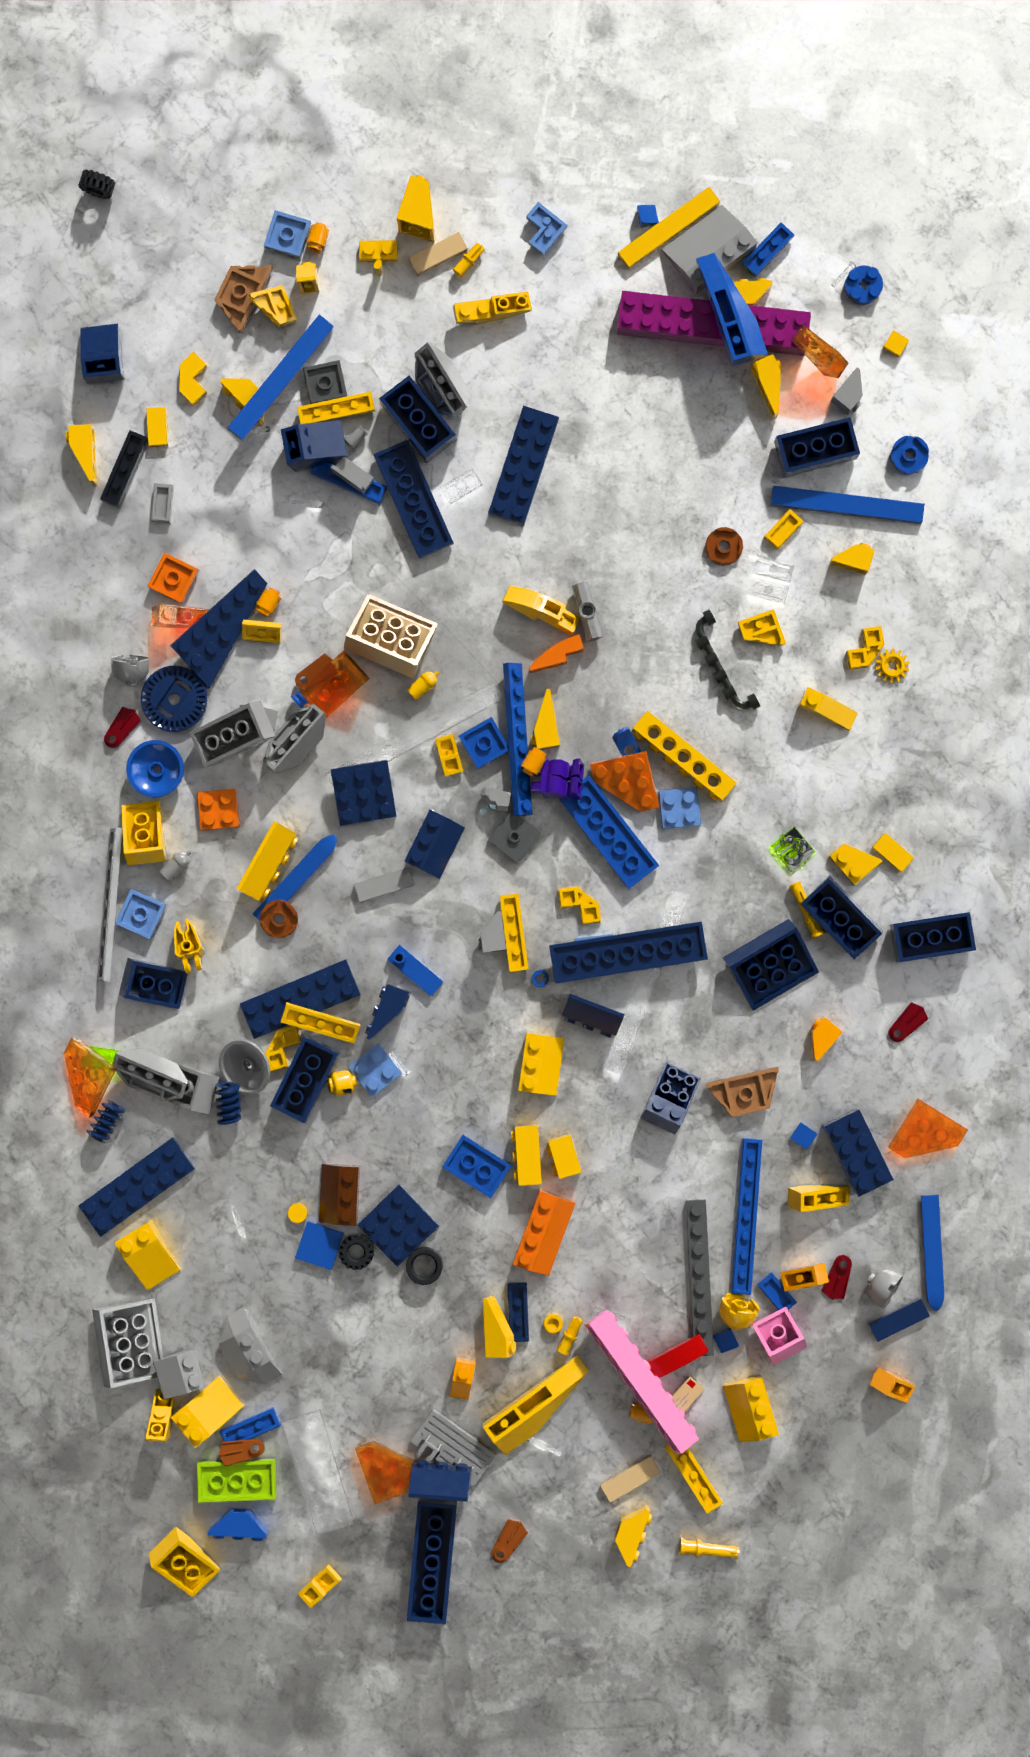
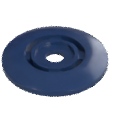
[141,666,208,732]

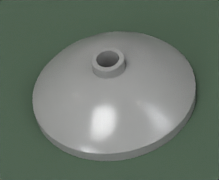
[219,1039,270,1096]

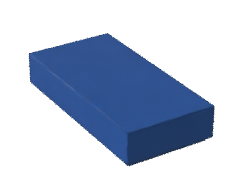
[757,1272,797,1310]

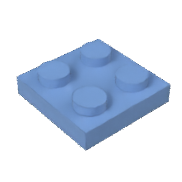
[264,210,312,259]
[659,787,701,829]
[115,889,167,939]
[348,1043,402,1097]

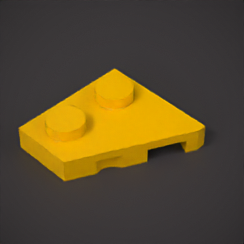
[248,285,297,327]

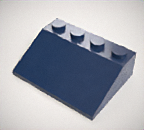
[723,919,819,1011]

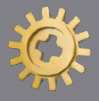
[875,648,910,683]

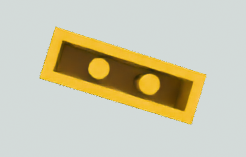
[511,1125,542,1186]

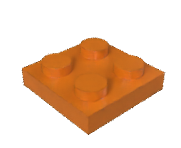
[147,552,199,604]
[197,788,240,831]

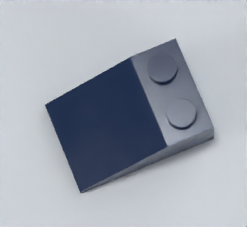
[119,958,188,1009]

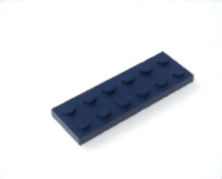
[488,406,559,525]
[373,440,454,559]
[240,959,361,1039]
[78,1137,196,1237]

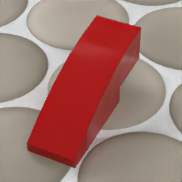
[647,1334,709,1378]

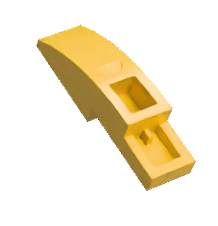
[453,292,532,325]
[502,586,580,636]

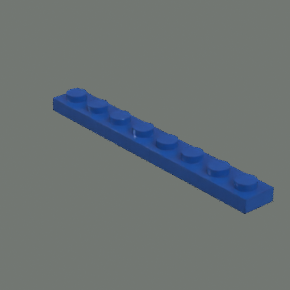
[503,662,532,816]

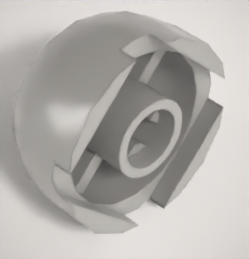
[111,655,149,686]
[867,1269,903,1309]

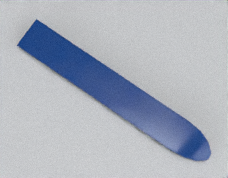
[253,835,337,921]
[921,1195,944,1311]

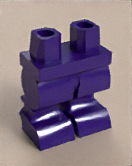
[531,758,584,800]

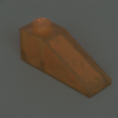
[792,325,849,379]

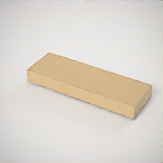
[409,232,468,276]
[600,1455,660,1503]

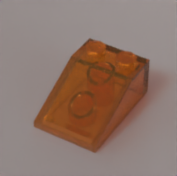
[299,650,370,718]

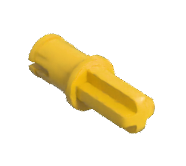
[452,243,485,278]
[556,1316,583,1355]

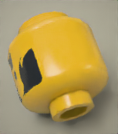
[327,1070,357,1097]

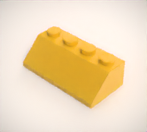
[236,821,299,901]

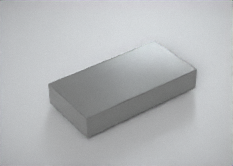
[151,483,174,523]

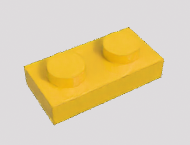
[242,620,281,643]

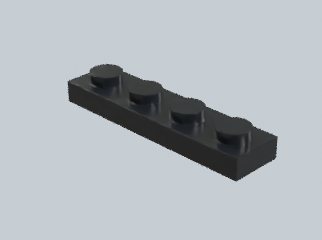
[100,430,148,508]

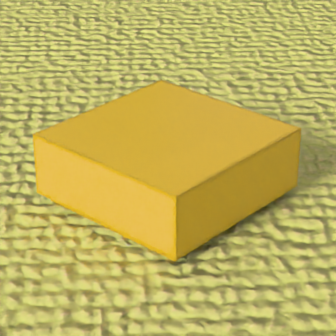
[883,330,909,358]

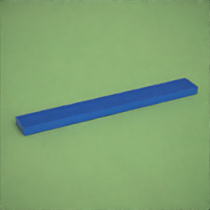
[227,314,334,441]
[771,486,925,524]
[731,1138,762,1295]

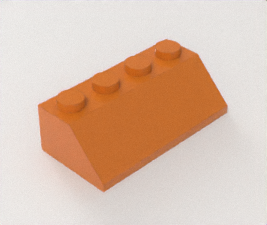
[513,1189,576,1276]

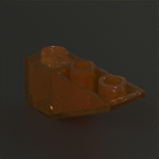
[151,604,209,628]

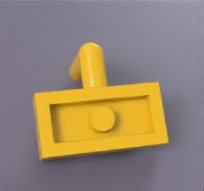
[359,240,398,275]

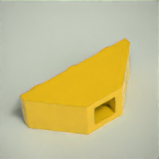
[733,278,772,306]
[220,378,264,426]
[145,1389,175,1442]
[615,1506,652,1567]

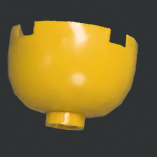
[719,1293,760,1330]

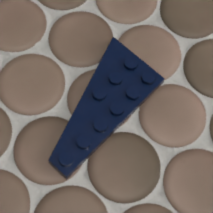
[170,569,268,688]

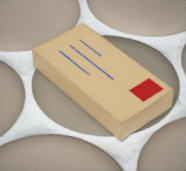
[672,1375,705,1412]

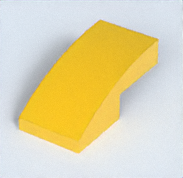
[435,733,463,777]
[298,1564,342,1608]

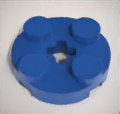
[844,265,883,305]
[890,436,929,475]

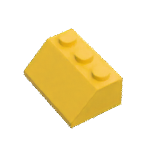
[518,1033,565,1095]
[723,1374,779,1442]

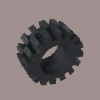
[78,169,115,199]
[339,1234,374,1270]

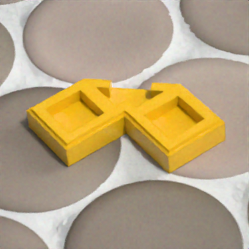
[179,352,207,406]
[846,626,885,670]
[558,887,601,925]
[265,1026,301,1072]

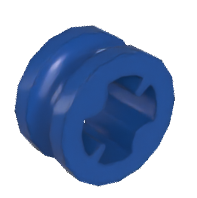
[290,690,309,709]
[532,970,549,987]

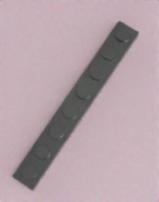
[686,1199,714,1356]

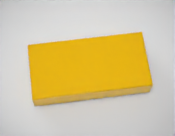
[146,407,168,447]
[764,509,804,550]
[872,833,914,872]

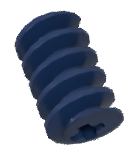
[215,1081,241,1125]
[86,1100,126,1143]

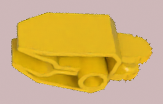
[174,919,205,974]

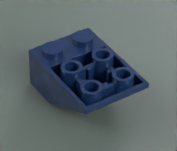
[80,323,125,384]
[281,420,348,472]
[365,984,411,1040]
[640,1062,701,1135]

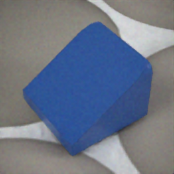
[637,205,659,228]
[790,1122,818,1150]
[713,1328,739,1353]

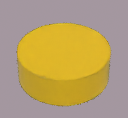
[288,1203,308,1223]
[543,1313,563,1334]

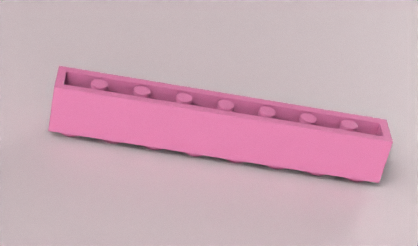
[584,1310,699,1454]

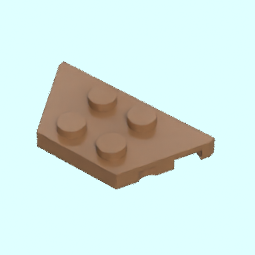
[214,265,273,333]
[705,1067,779,1117]

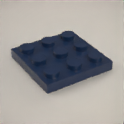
[330,759,397,826]
[358,1184,439,1267]

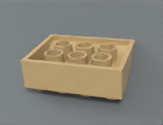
[343,594,438,678]

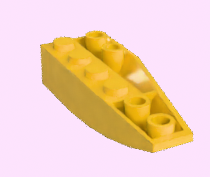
[483,1355,589,1455]

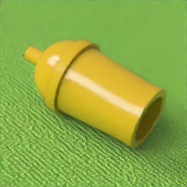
[407,671,440,701]

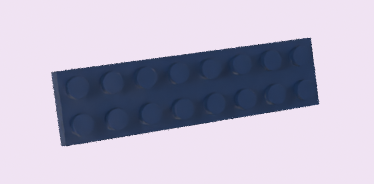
[549,921,708,984]

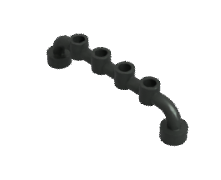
[695,609,761,710]

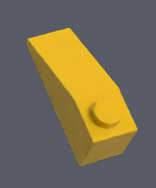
[750,354,782,419]
[66,424,97,485]
[798,687,858,731]
[531,689,560,750]
[788,1185,850,1212]
[483,1296,516,1358]

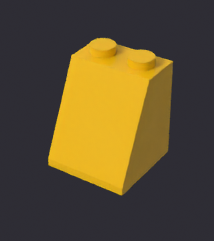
[396,175,435,242]

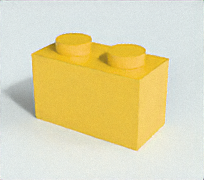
[546,1134,582,1179]

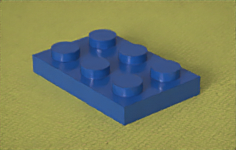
[442,1134,512,1198]

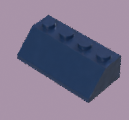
[801,875,883,960]

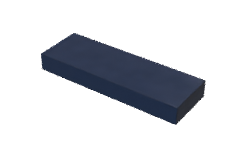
[507,1282,529,1342]
[868,1298,930,1342]

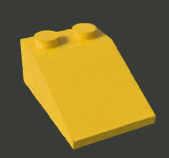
[121,801,166,866]
[114,1220,181,1290]
[171,1376,243,1448]
[148,1527,220,1597]

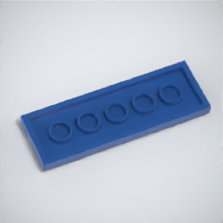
[558,775,659,889]

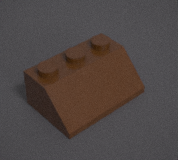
[319,1164,360,1226]

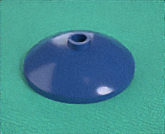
[126,740,184,798]

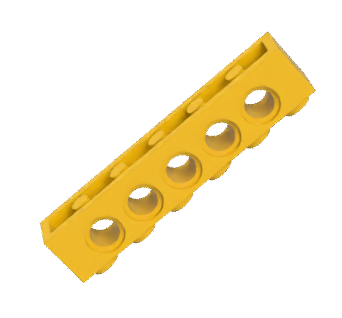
[632,710,737,802]

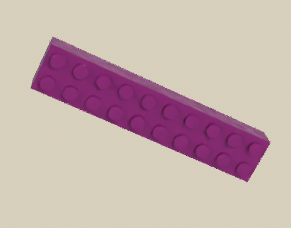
[617,291,811,356]

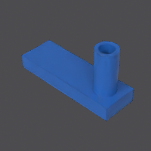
[387,945,444,996]

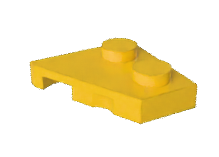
[737,609,786,646]
[829,844,882,886]

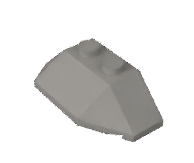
[415,342,469,417]
[263,704,326,772]
[112,1049,188,1101]
[219,1306,282,1384]

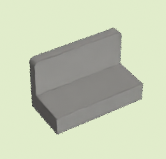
[331,457,374,494]

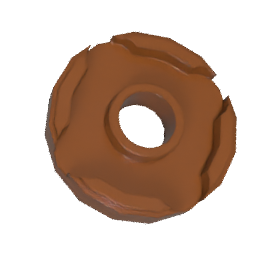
[705,527,743,566]
[260,900,298,938]

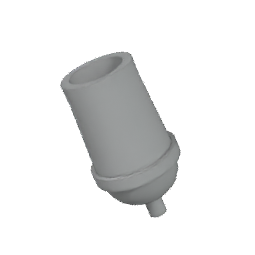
[160,850,191,882]

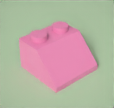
[752,1307,807,1365]

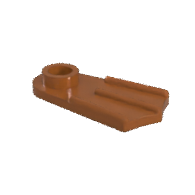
[295,653,337,689]
[218,1439,265,1467]
[491,1519,528,1563]

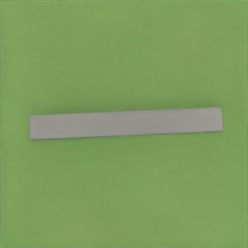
[98,828,123,982]

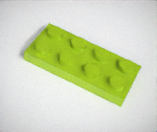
[197,1458,277,1503]

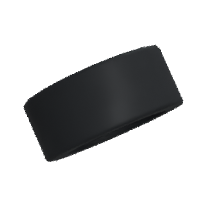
[406,1247,443,1285]

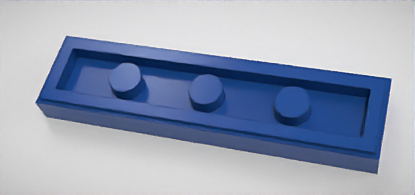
[310,462,387,505]

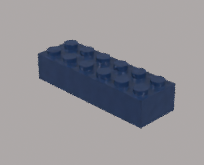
[407,1498,458,1625]

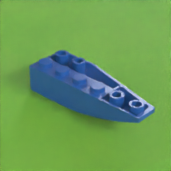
[696,253,768,367]

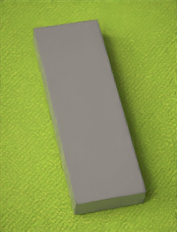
[354,867,415,902]

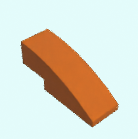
[529,634,584,674]

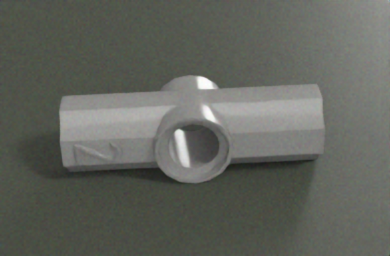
[572,582,603,641]

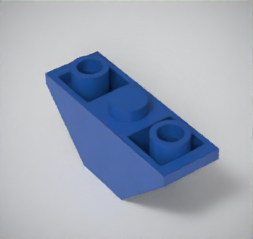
[208,1508,269,1541]

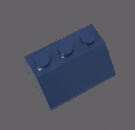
[404,810,465,879]
[562,994,625,1038]
[408,1460,472,1502]

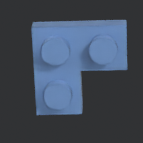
[526,202,567,256]

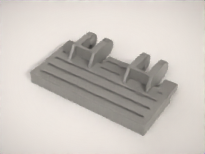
[411,1408,497,1487]

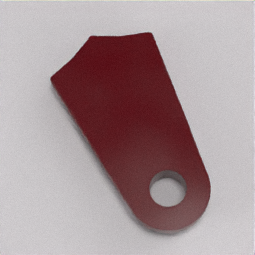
[104,707,142,748]
[888,1002,928,1042]
[821,1255,852,1300]

